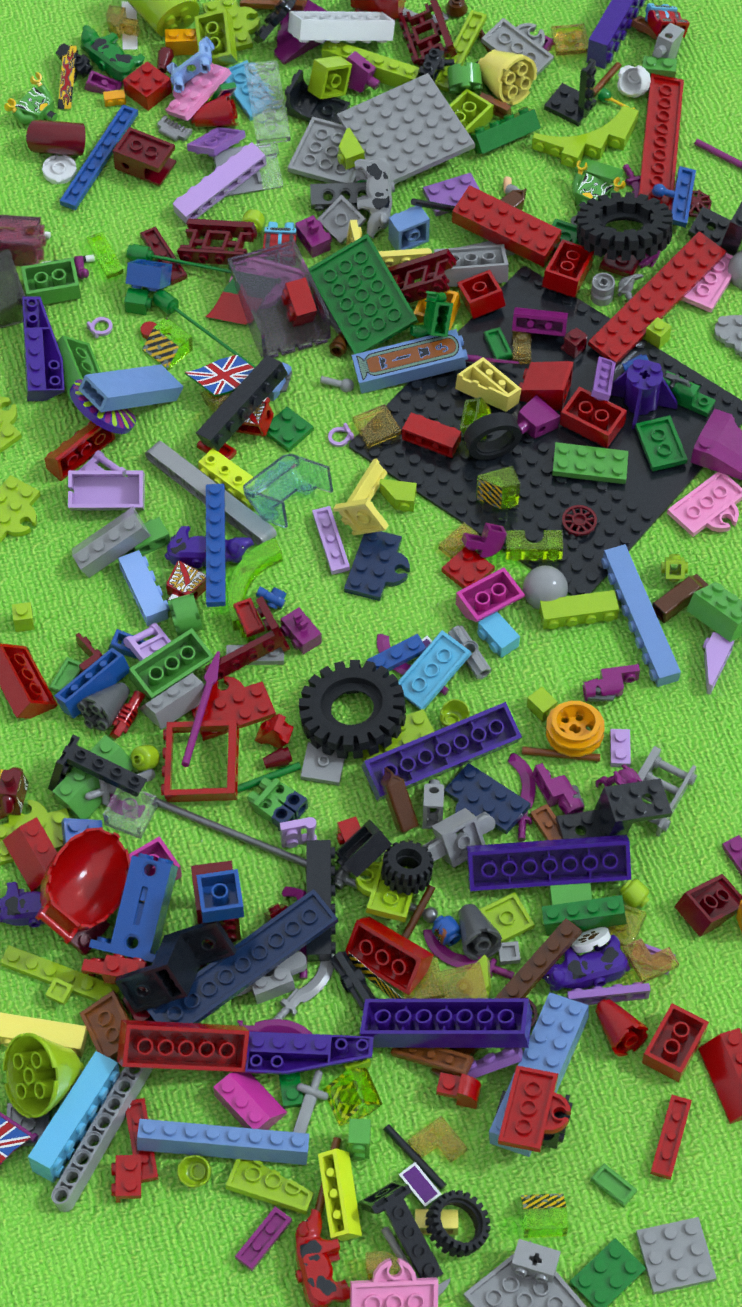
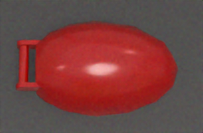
[35,827,130,944]

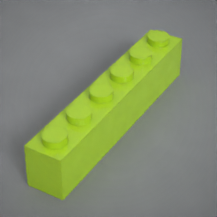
[322,40,420,88]

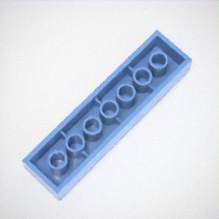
[489,992,589,1157]

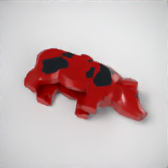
[295,1209,350,1307]

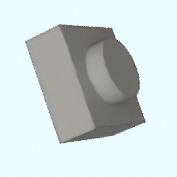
[498,941,521,965]

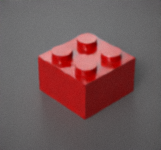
[123,61,172,111]
[457,270,506,319]
[281,277,317,327]

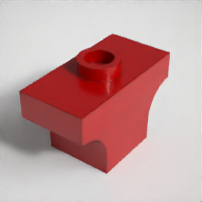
[255,713,294,749]

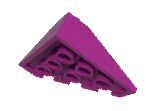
[274,0,327,65]
[690,409,742,480]

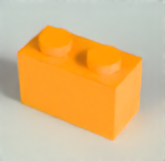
[165,28,198,56]

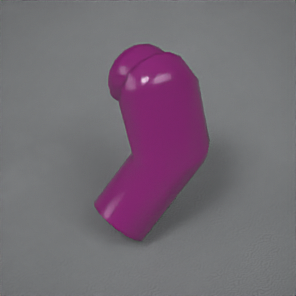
[74,256,89,279]

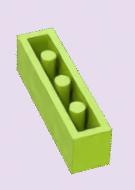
[539,590,619,629]

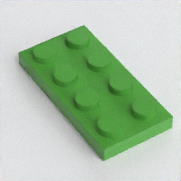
[552,442,628,484]

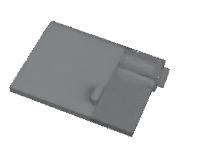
[213,141,283,197]

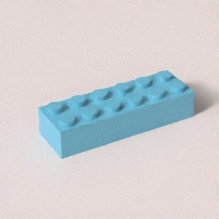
[28,1051,120,1183]

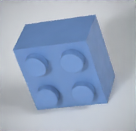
[388,206,430,250]

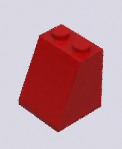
[519,361,574,411]

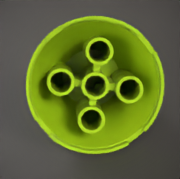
[3,1033,85,1118]

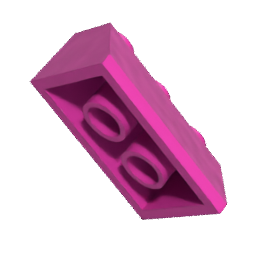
[456,567,525,622]
[213,1072,287,1130]

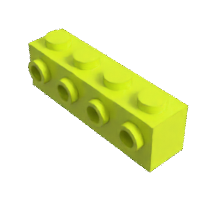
[198,448,269,512]
[318,1149,362,1241]

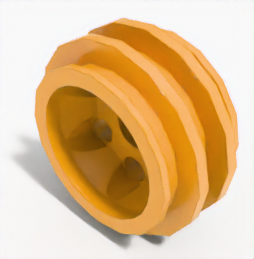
[546,701,605,757]

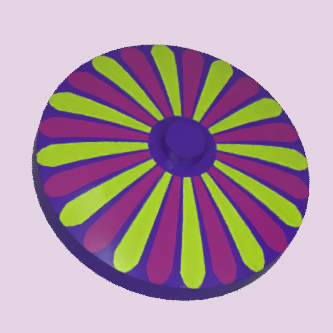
[70,379,136,434]

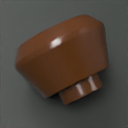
[445,0,468,18]

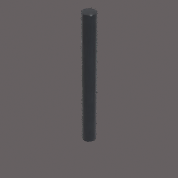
[411,198,455,213]
[383,1124,447,1190]

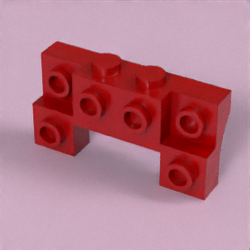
[81,954,147,990]

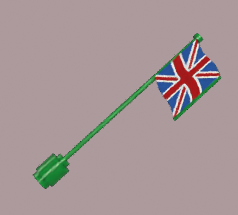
[153,290,256,396]

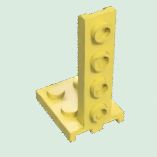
[346,220,432,267]
[333,459,389,536]

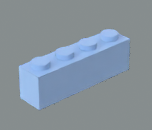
[118,550,170,627]

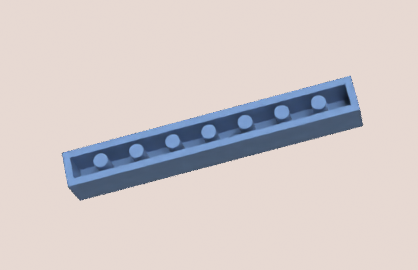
[601,544,681,687]
[137,1119,309,1165]

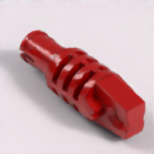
[109,690,145,740]

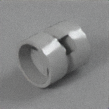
[590,273,615,306]

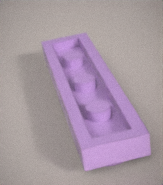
[312,506,350,575]

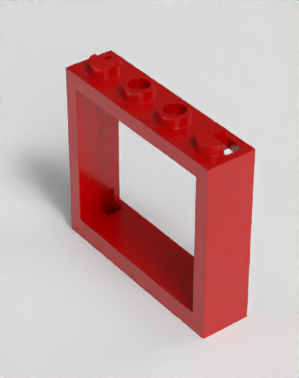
[161,720,239,802]

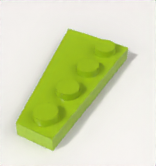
[226,1159,314,1215]

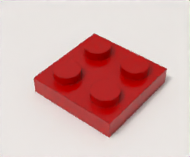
[442,547,495,589]

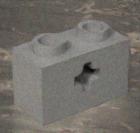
[511,1239,561,1283]

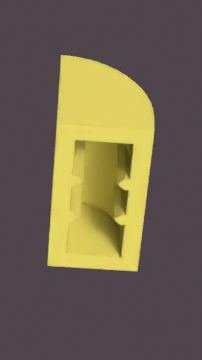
[415,1209,458,1235]

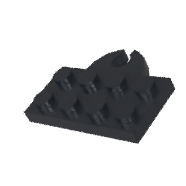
[253,0,296,44]

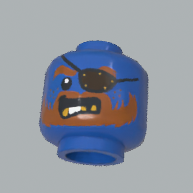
[432,916,461,946]

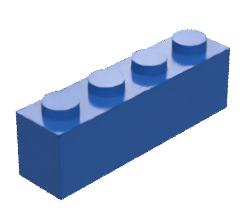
[54,648,130,719]

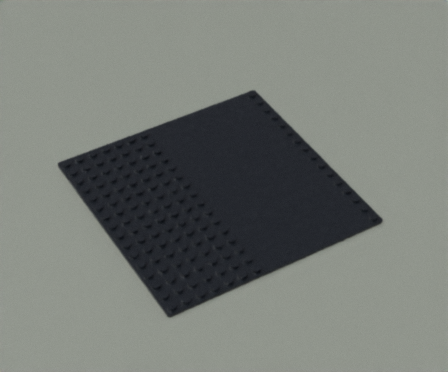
[349,266,742,596]

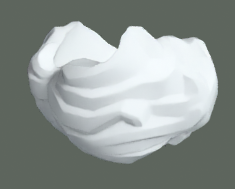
[617,65,651,98]

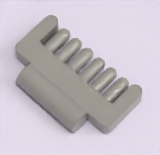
[157,116,192,141]

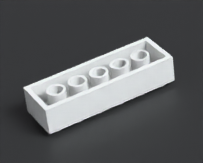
[288,11,395,43]

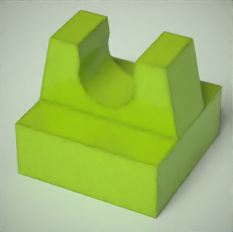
[45,977,74,1006]

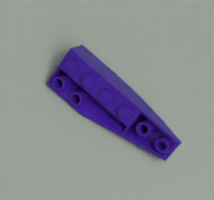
[22,296,65,401]
[245,1031,374,1075]

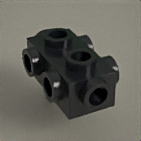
[56,43,93,83]
[418,48,454,83]

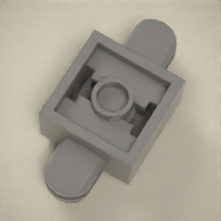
[422,808,495,868]
[236,952,307,1004]

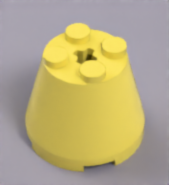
[478,49,537,105]

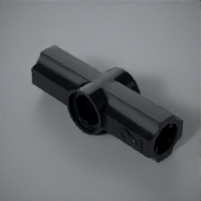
[330,951,376,1011]

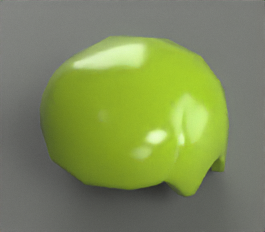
[440,699,470,727]
[177,1155,212,1188]

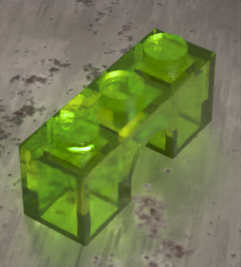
[505,530,563,561]

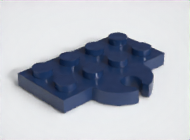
[344,531,410,601]
[444,763,531,835]

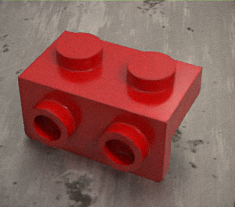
[111,1155,142,1203]

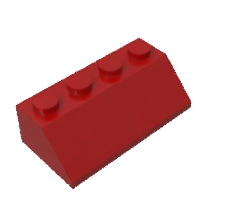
[44,421,115,481]
[0,643,57,719]
[345,916,434,995]
[698,1028,742,1124]

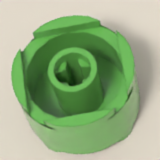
[447,62,483,94]
[168,593,203,636]

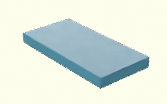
[223,60,280,121]
[399,630,472,710]

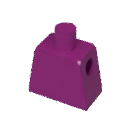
[347,51,380,92]
[517,395,560,438]

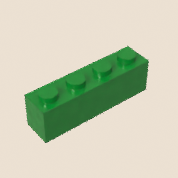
[469,107,541,154]
[542,895,627,935]

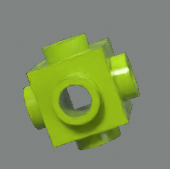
[661,554,688,582]

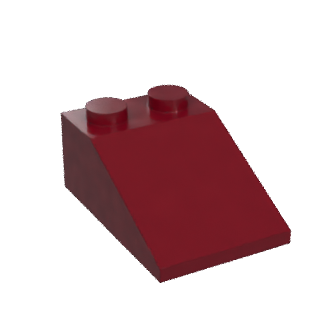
[674,874,742,937]

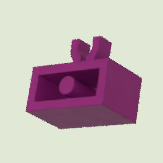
[295,215,332,258]
[280,607,322,655]

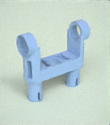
[166,37,215,93]

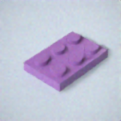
[187,127,246,157]
[423,173,480,217]

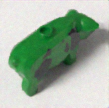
[81,25,145,82]

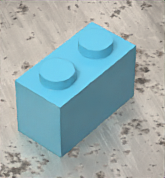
[477,612,520,658]

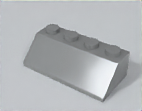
[434,244,508,287]
[72,507,151,578]

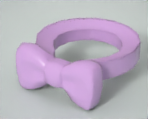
[86,317,113,339]
[328,423,354,447]

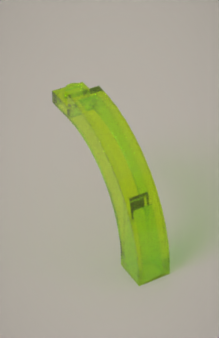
[228,537,283,643]

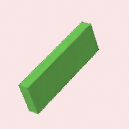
[574,158,624,184]

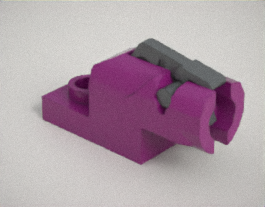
[582,664,640,702]
[532,763,585,815]

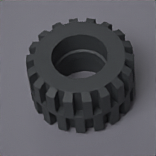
[381,840,434,895]

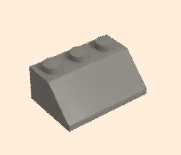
[140,673,204,730]

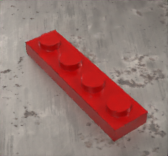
[650,1095,692,1180]
[126,1098,159,1183]

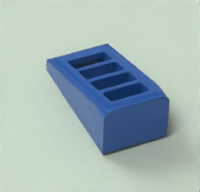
[108,629,145,659]

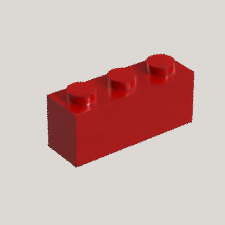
[402,413,461,458]

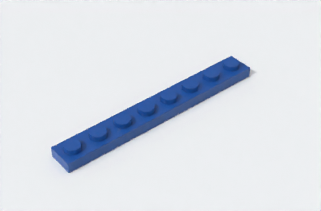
[60,105,138,210]
[206,484,226,607]

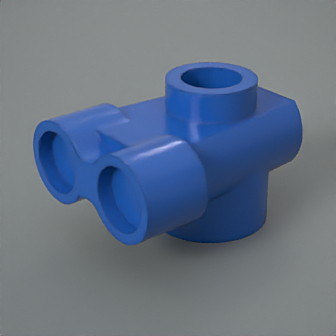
[256,586,287,610]

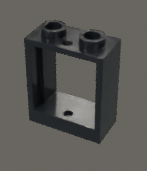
[335,819,392,877]

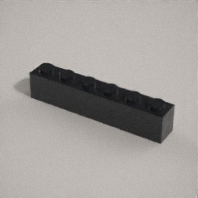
[196,355,288,451]
[306,840,336,962]

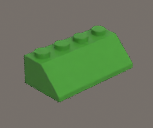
[57,335,101,405]
[129,628,214,700]
[52,735,135,819]

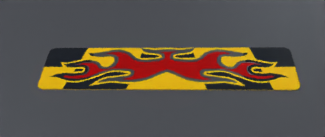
[58,46,77,109]

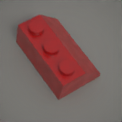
[351,0,406,22]
[2,817,57,891]

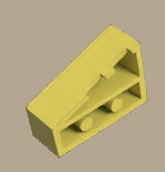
[455,357,521,412]

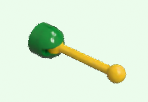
[597,88,635,109]

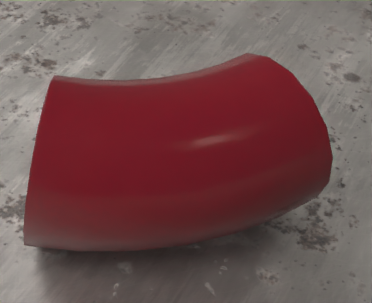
[26,120,86,156]

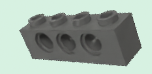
[310,182,367,211]

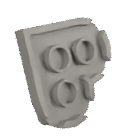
[714,315,742,357]

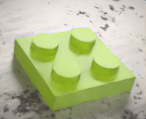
[479,892,535,943]

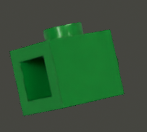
[124,288,152,315]

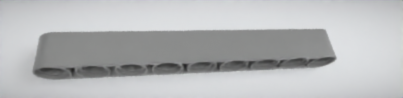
[145,441,277,548]
[51,1067,153,1212]

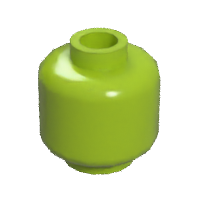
[241,209,265,234]
[130,745,160,771]
[619,879,649,909]

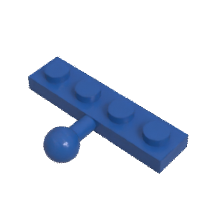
[652,166,696,228]

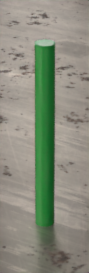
[238,762,301,793]

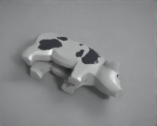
[355,157,395,239]

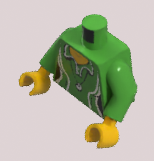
[4,72,58,124]
[572,160,626,211]

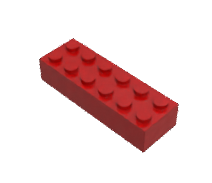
[452,185,562,267]
[117,1020,249,1072]

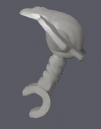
[618,274,643,301]

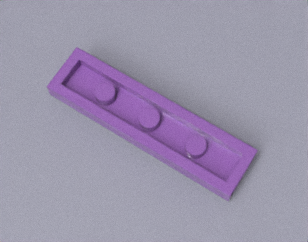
[591,356,616,401]
[567,982,651,1005]

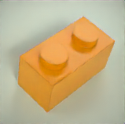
[103,89,126,107]

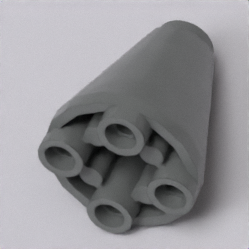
[77,682,130,731]

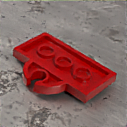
[191,676,276,741]
[498,1066,571,1153]

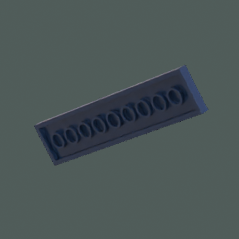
[147,889,339,1023]

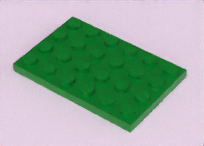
[306,234,419,354]

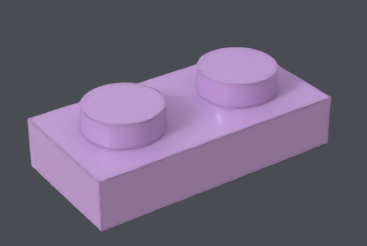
[610,729,631,767]

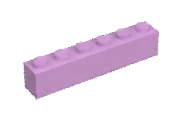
[173,142,267,225]

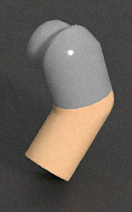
[503,177,520,194]

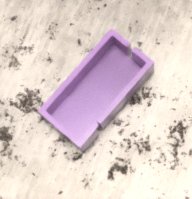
[68,470,145,510]

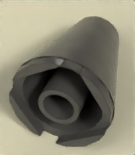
[458,904,502,960]

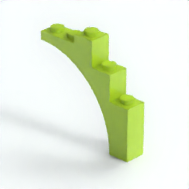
[532,105,639,168]

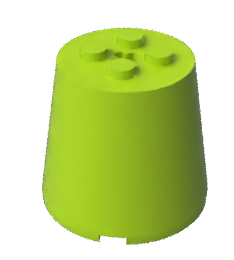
[126,0,200,37]

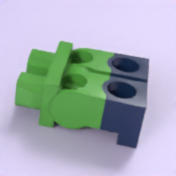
[247,777,308,831]

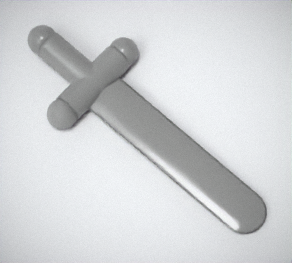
[85,770,155,805]
[293,1070,329,1133]

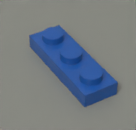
[367,634,426,671]

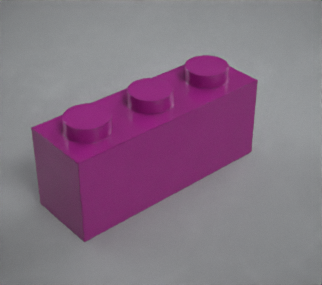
[512,307,568,336]

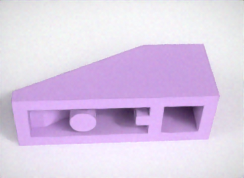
[703,632,735,695]

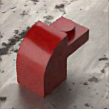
[436,1072,481,1109]

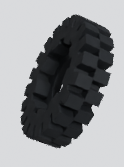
[577,192,673,261]
[299,660,406,759]

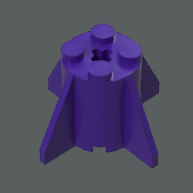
[611,359,678,429]

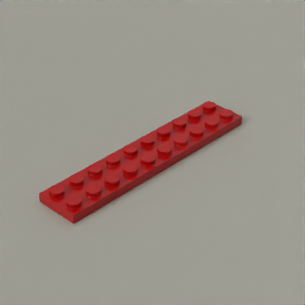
[638,73,684,210]
[588,231,727,366]

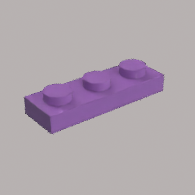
[467,1048,523,1078]

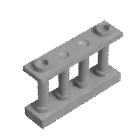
[638,746,697,837]

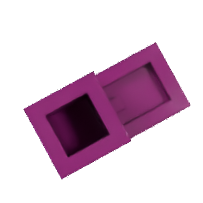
[462,523,507,557]

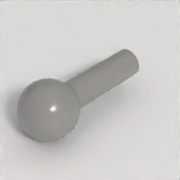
[320,376,354,392]

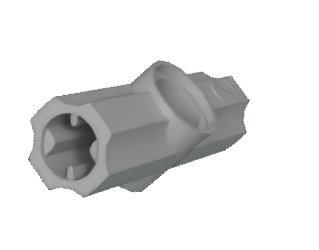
[448,625,491,679]

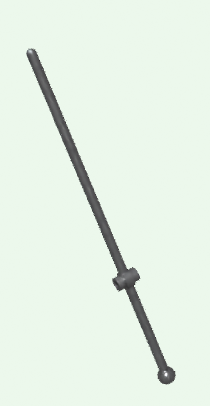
[151,797,438,923]

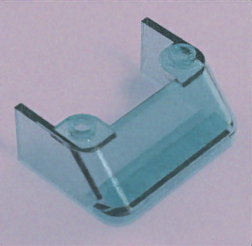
[243,454,333,528]

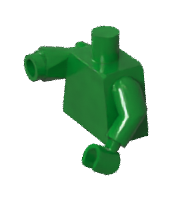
[410,291,453,338]

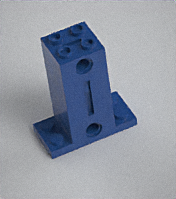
[89,853,178,962]

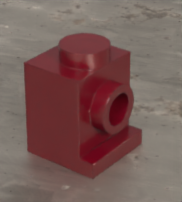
[561,327,587,359]

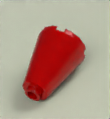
[190,92,239,127]
[595,999,648,1056]

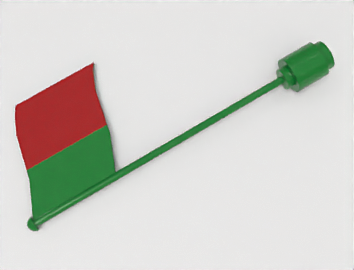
[126,244,281,326]

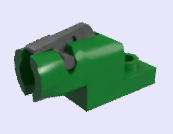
[663,371,716,417]

